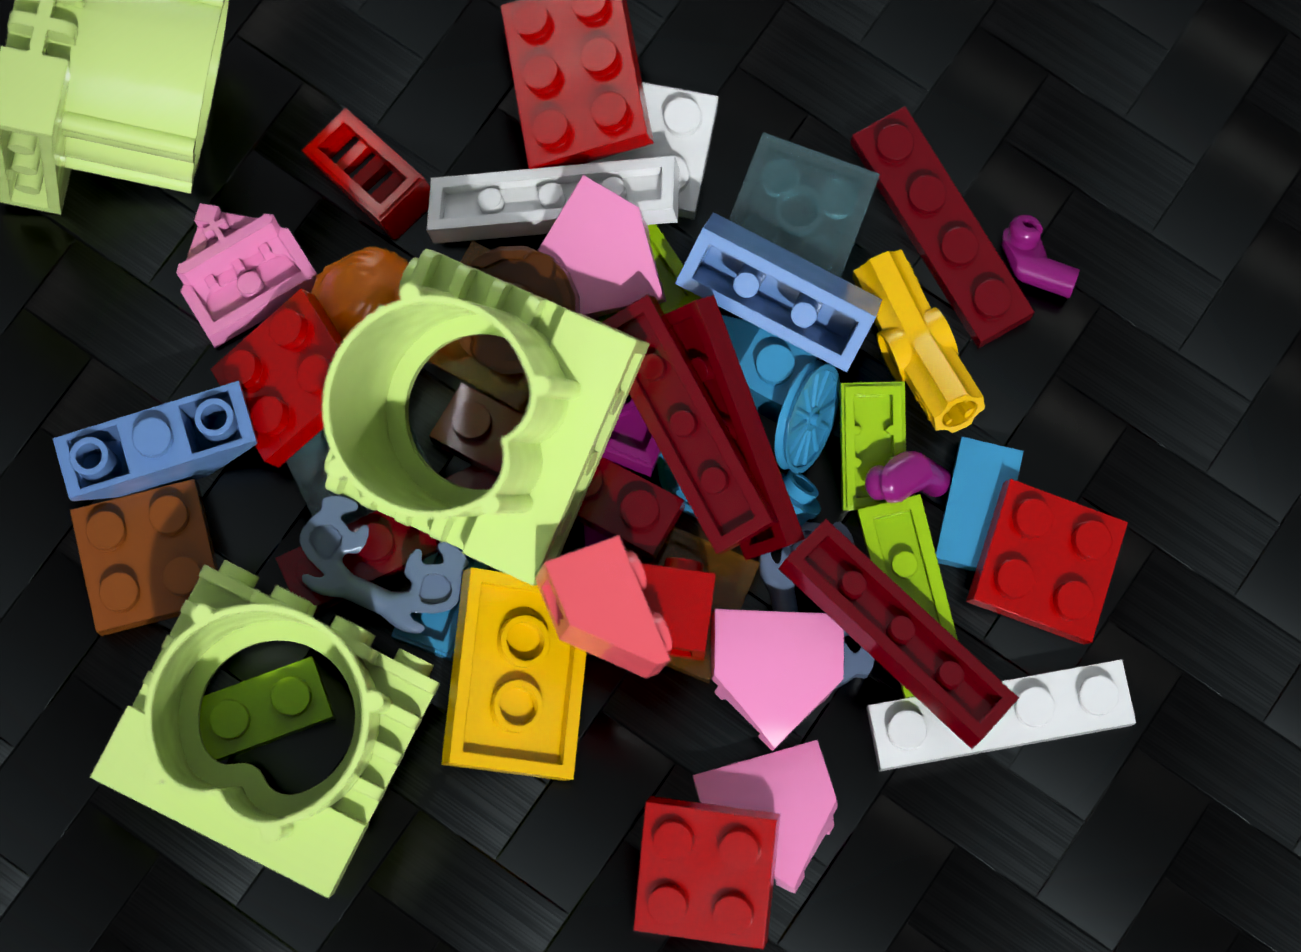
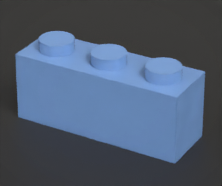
[675,212,882,372]

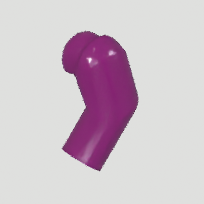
[1002,215,1080,298]
[865,451,951,503]

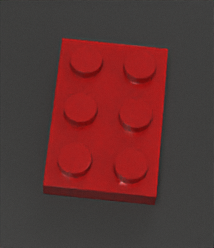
[501,0,654,169]

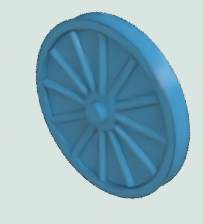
[775,360,840,474]

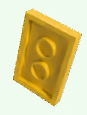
[441,567,587,781]

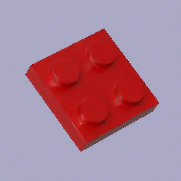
[211,288,343,468]
[966,479,1128,645]
[634,796,780,949]

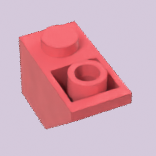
[535,536,672,678]

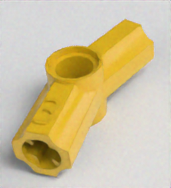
[852,249,985,433]

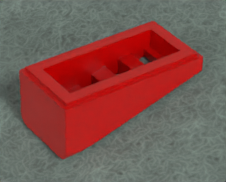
[302,108,430,240]

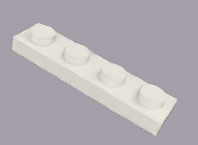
[427,155,679,244]
[866,659,1136,772]

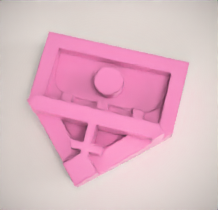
[538,175,666,320]
[176,203,317,349]
[711,609,844,751]
[692,740,837,894]

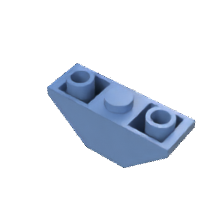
[52,381,258,501]

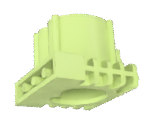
[0,0,229,215]
[322,249,650,586]
[90,560,440,898]

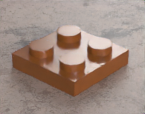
[70,479,219,636]

